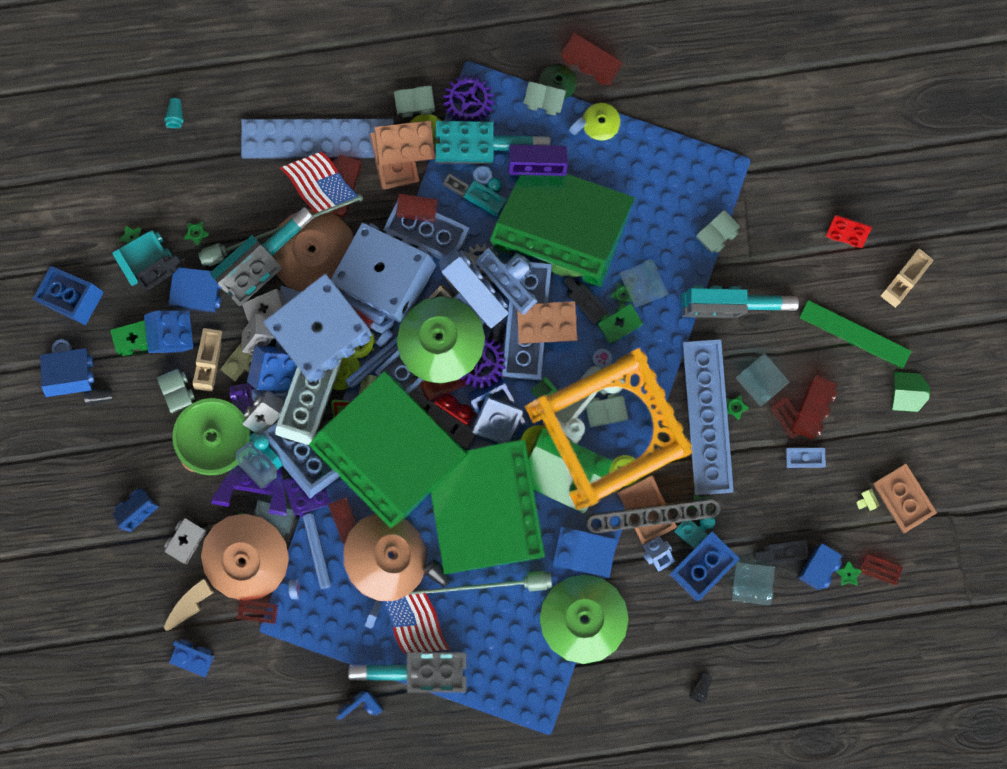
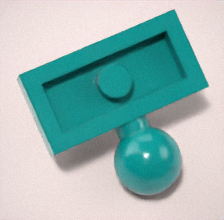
[464,177,507,216]
[249,433,282,470]
[674,517,715,549]

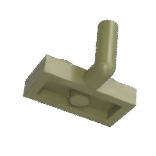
[220,342,253,382]

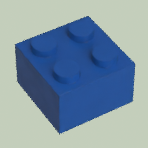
[144,311,193,353]
[247,345,297,392]
[798,544,842,590]

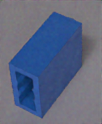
[168,267,222,313]
[40,348,94,397]

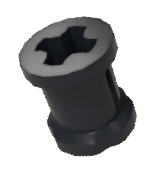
[488,322,507,344]

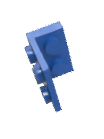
[169,639,215,677]
[337,691,384,720]

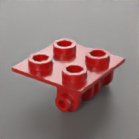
[826,215,872,248]
[435,393,476,426]

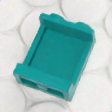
[112,230,173,286]

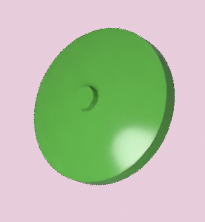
[172,398,250,475]

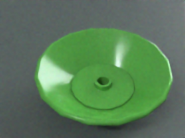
[397,296,485,383]
[540,574,629,664]

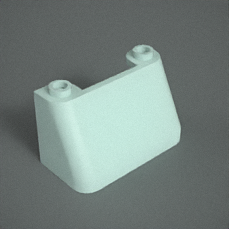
[554,366,625,444]

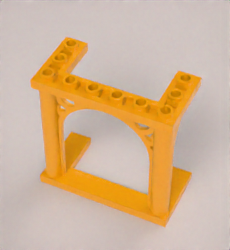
[525,348,693,510]

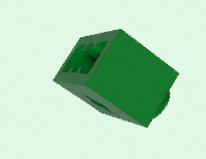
[597,304,643,346]
[110,321,148,356]

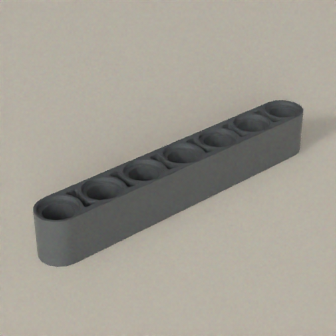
[585,498,720,533]

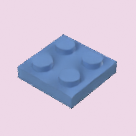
[472,396,523,444]

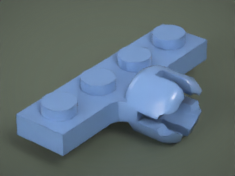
[475,248,537,315]

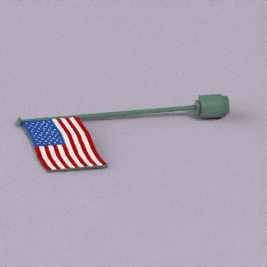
[198,152,363,267]
[382,570,552,654]

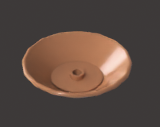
[272,209,354,292]
[343,513,426,601]
[201,514,289,601]

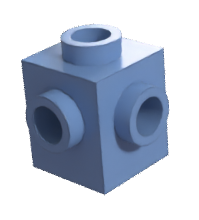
[643,536,675,572]

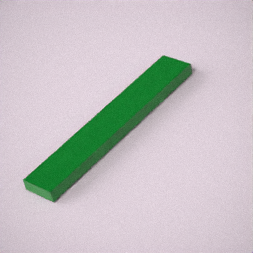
[799,300,912,369]

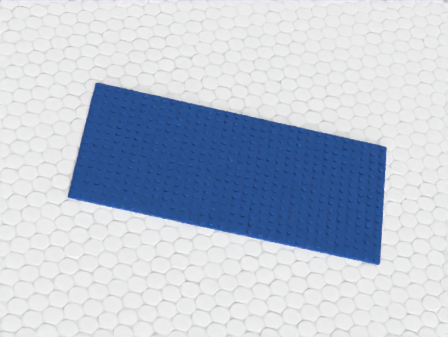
[260,61,750,735]

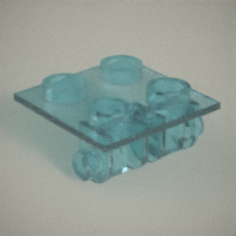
[619,260,669,308]
[736,353,789,407]
[732,562,775,606]

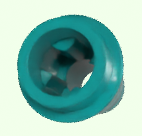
[164,98,183,128]

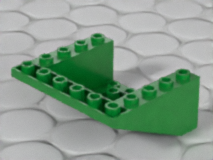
[490,174,635,287]
[309,371,468,528]
[430,440,545,574]

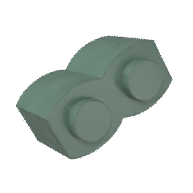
[523,81,567,115]
[394,86,435,119]
[696,210,740,254]
[157,369,195,414]
[585,394,628,428]

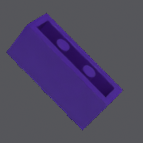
[508,144,568,176]

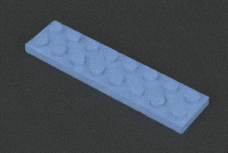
[241,119,394,158]
[683,340,734,495]

